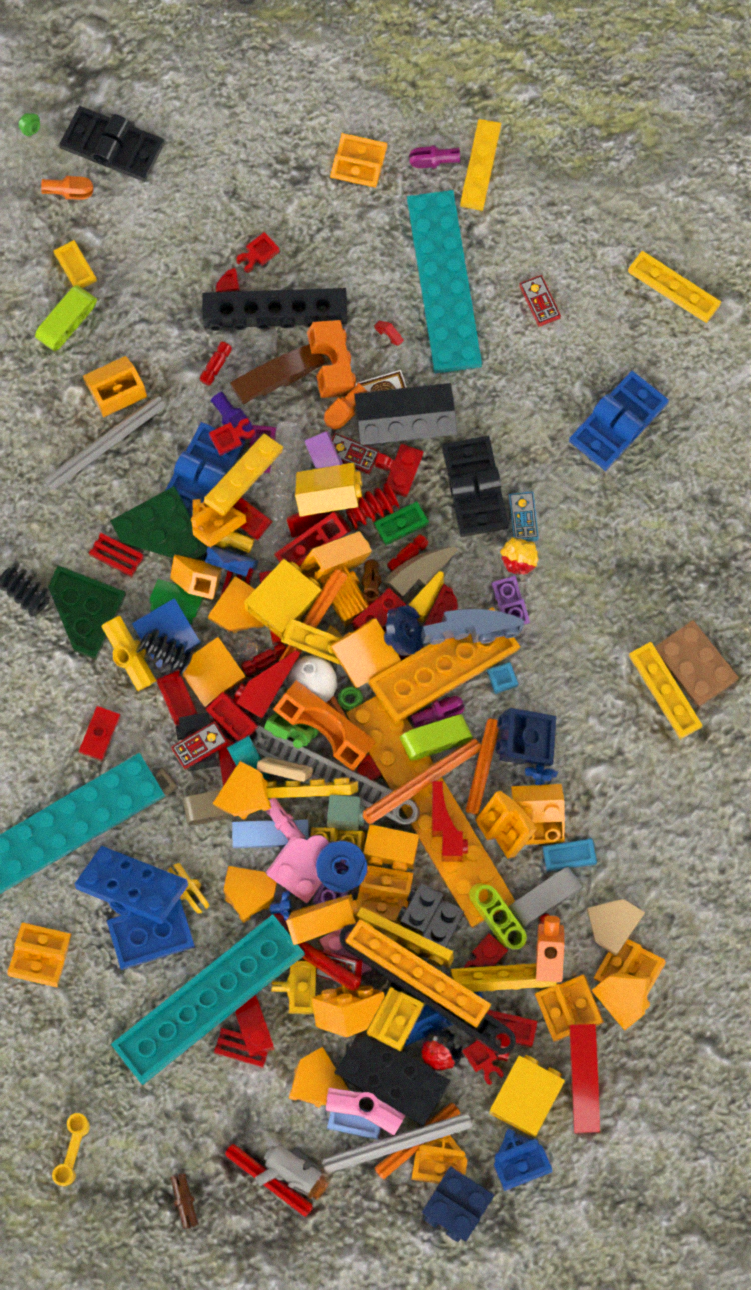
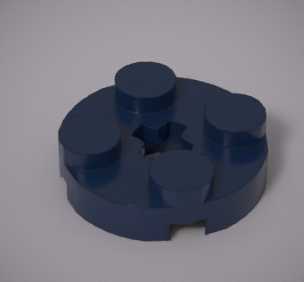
[384,605,423,656]

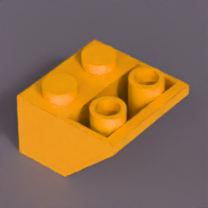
[83,356,147,418]
[511,784,565,845]
[312,985,385,1037]

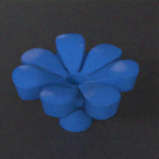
[525,765,558,785]
[270,891,292,920]

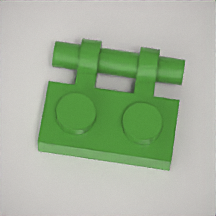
[264,712,320,749]

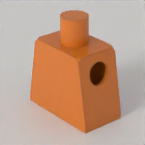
[536,916,565,982]

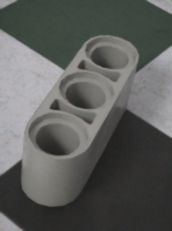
[508,867,583,929]

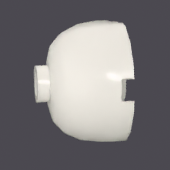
[287,655,337,702]

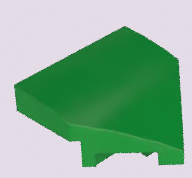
[149,579,204,625]

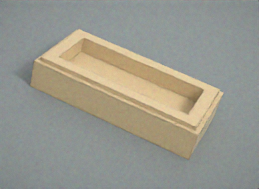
[257,757,313,782]

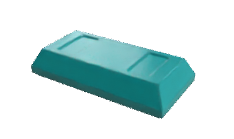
[227,736,270,780]

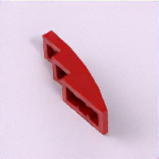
[569,1024,600,1133]

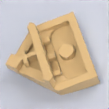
[587,899,645,956]

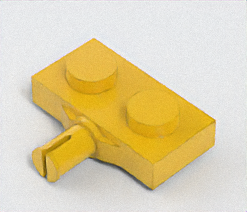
[271,961,316,1014]

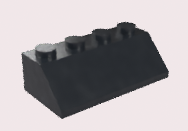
[354,383,458,445]

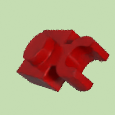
[236,232,280,273]
[209,418,255,456]
[464,933,508,968]
[462,1041,504,1085]

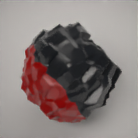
[421,1029,463,1071]

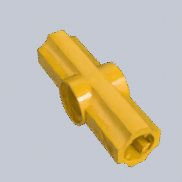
[102,616,156,691]

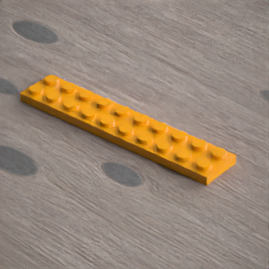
[346,696,515,929]

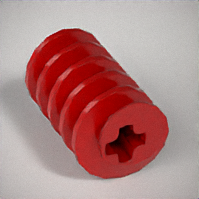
[345,483,400,530]

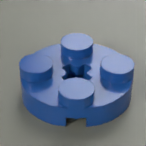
[315,840,367,892]

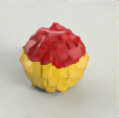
[500,537,539,575]

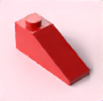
[274,511,352,567]
[234,651,300,718]

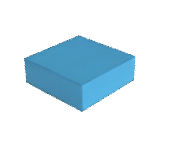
[486,662,519,694]

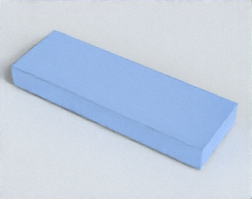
[232,819,309,848]

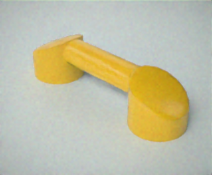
[52,1113,90,1186]

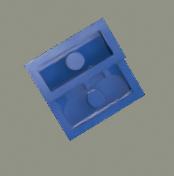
[132,598,201,669]

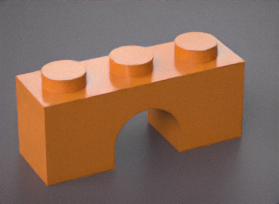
[307,320,356,398]

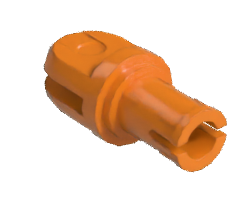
[41,176,94,200]
[324,383,368,429]

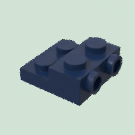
[495,708,556,766]
[421,1165,495,1243]

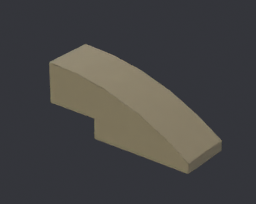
[381,546,458,596]

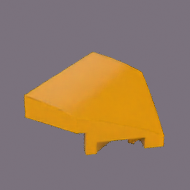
[191,499,246,548]
[208,576,264,634]
[213,761,271,820]
[223,866,277,923]
[592,970,650,1031]
[288,1047,349,1108]
[412,1135,467,1184]

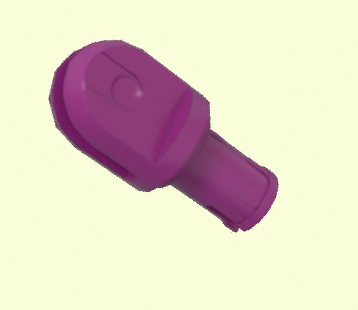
[409,145,461,169]
[410,696,465,728]

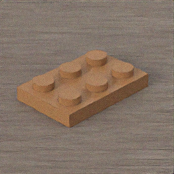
[655,620,739,708]

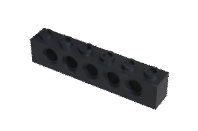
[202,288,348,331]

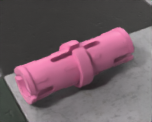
[266,798,306,841]

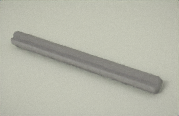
[45,396,165,490]
[322,1113,473,1173]

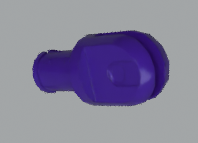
[210,392,252,440]

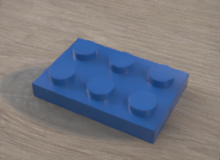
[106,898,195,970]

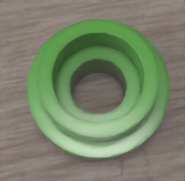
[19,113,40,136]
[338,686,363,711]

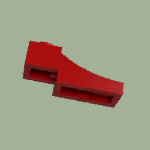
[432,781,468,862]
[234,995,274,1058]

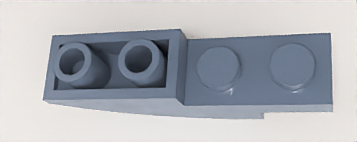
[421,609,524,645]

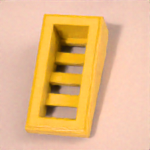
[408,571,444,623]

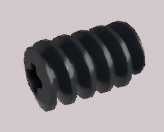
[0,562,50,616]
[136,628,193,678]

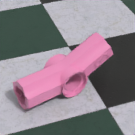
[325,1088,406,1135]

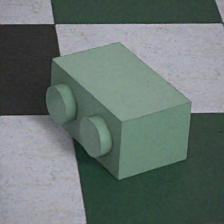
[327,795,365,831]

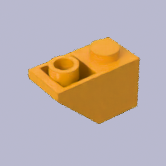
[170,555,222,599]

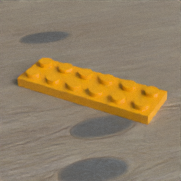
[368,607,520,724]

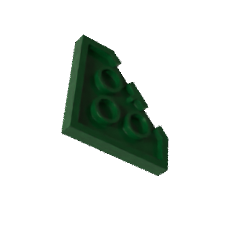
[110,486,208,559]
[48,565,126,660]

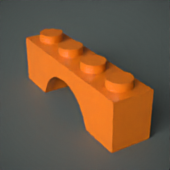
[273,680,376,771]

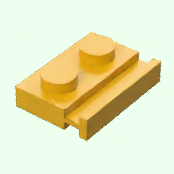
[367,987,425,1051]

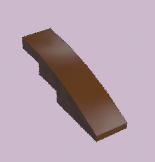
[230,344,325,405]

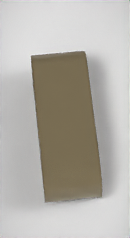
[183,790,259,825]

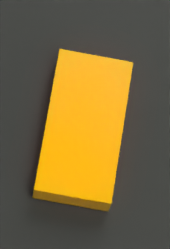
[53,240,97,288]

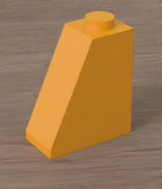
[300,531,372,584]
[286,894,360,945]

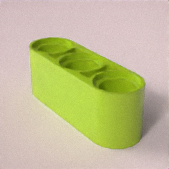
[35,285,97,351]
[400,715,473,761]
[469,883,527,949]

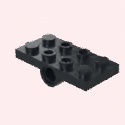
[59,105,165,182]
[441,435,509,538]
[334,1030,451,1126]

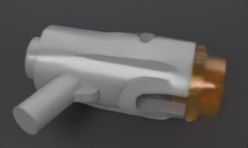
[255,1144,330,1201]

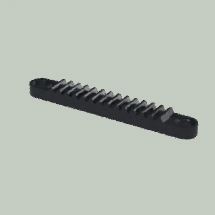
[340,924,516,1055]

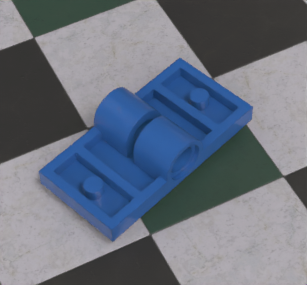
[569,371,669,472]
[165,422,245,516]
[74,845,188,924]

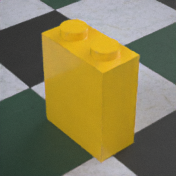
[295,463,362,516]
[244,559,321,640]
[489,1055,565,1139]

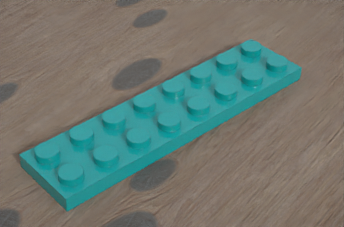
[407,190,482,374]
[0,752,165,894]
[111,914,305,1085]

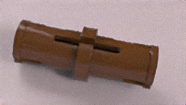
[362,559,381,601]
[170,1173,199,1229]

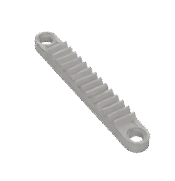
[253,723,420,824]

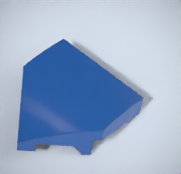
[205,545,259,576]
[494,1129,552,1191]

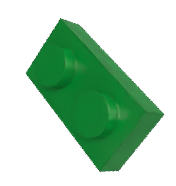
[374,501,429,546]

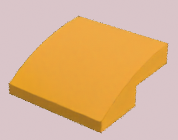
[330,133,388,188]
[330,619,401,688]
[179,637,246,708]
[475,791,537,859]
[357,865,414,925]
[7,922,71,987]
[594,939,666,996]
[535,974,605,1042]

